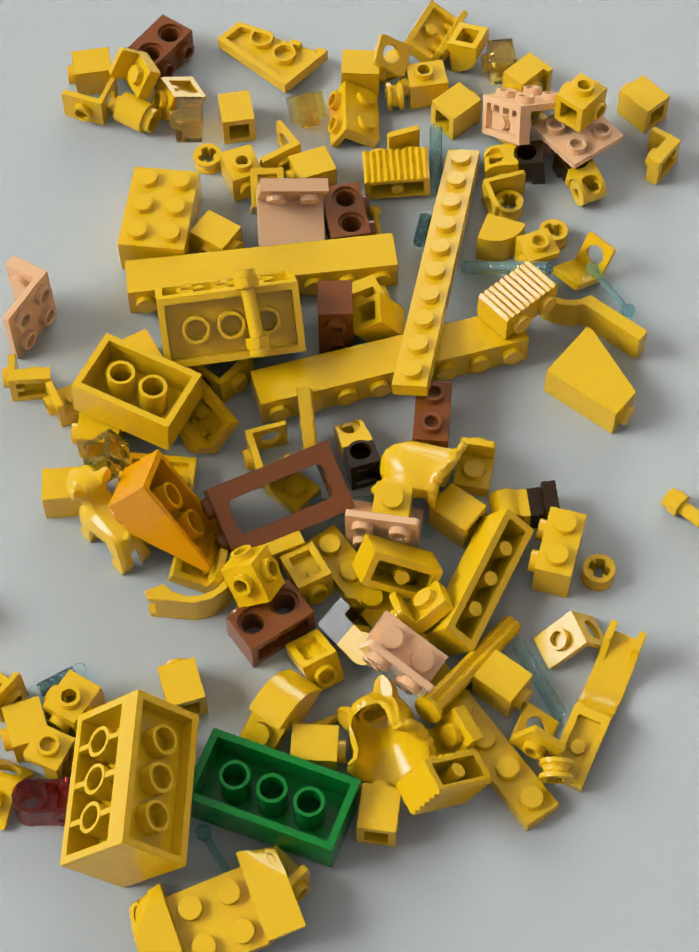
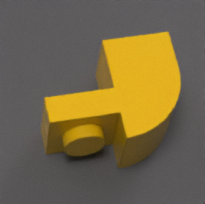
[239,669,321,750]

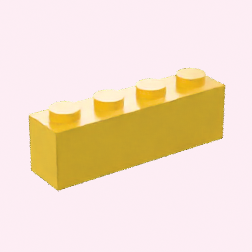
[422,508,534,656]

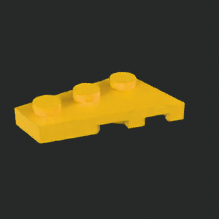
[217,22,328,94]

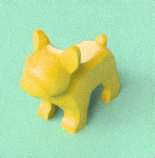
[66,465,152,575]

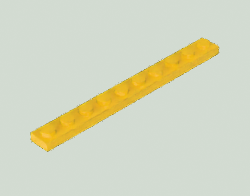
[391,149,480,397]
[305,525,559,831]

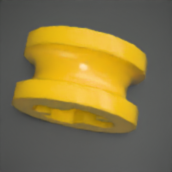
[385,81,404,111]
[193,143,221,175]
[496,190,524,221]
[539,219,568,250]
[581,554,616,592]
[539,756,574,784]

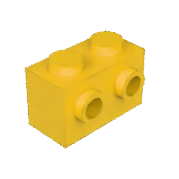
[527,506,587,598]
[352,533,443,600]

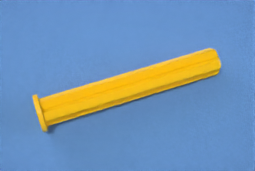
[415,615,521,723]

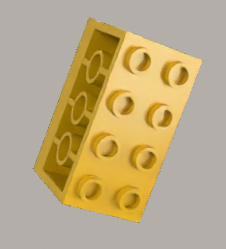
[155,270,306,367]
[60,689,199,888]

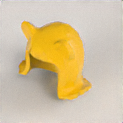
[371,441,467,508]
[337,674,436,787]

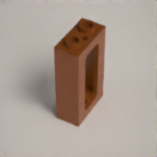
[200,440,356,557]

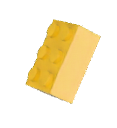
[117,166,202,269]
[71,333,202,451]

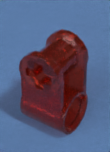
[11,777,71,827]

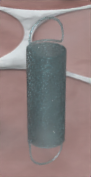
[413,209,433,252]
[28,663,87,698]

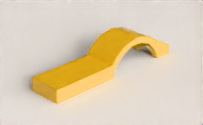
[518,253,648,360]
[145,531,305,620]
[554,619,647,792]

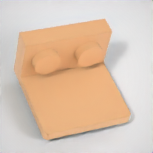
[482,85,559,145]
[531,114,623,168]
[256,178,329,247]
[2,255,57,359]
[345,500,424,550]
[358,611,448,696]

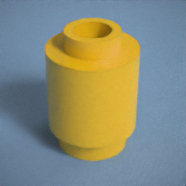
[111,91,161,134]

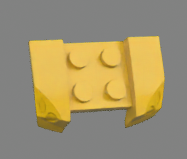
[129,847,306,952]

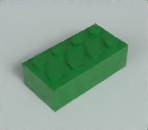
[190,727,361,868]

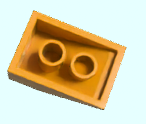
[108,449,219,572]

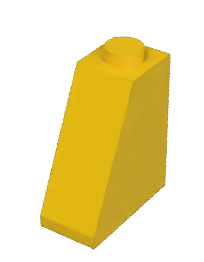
[544,327,636,434]

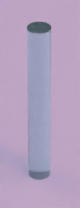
[461,261,553,275]

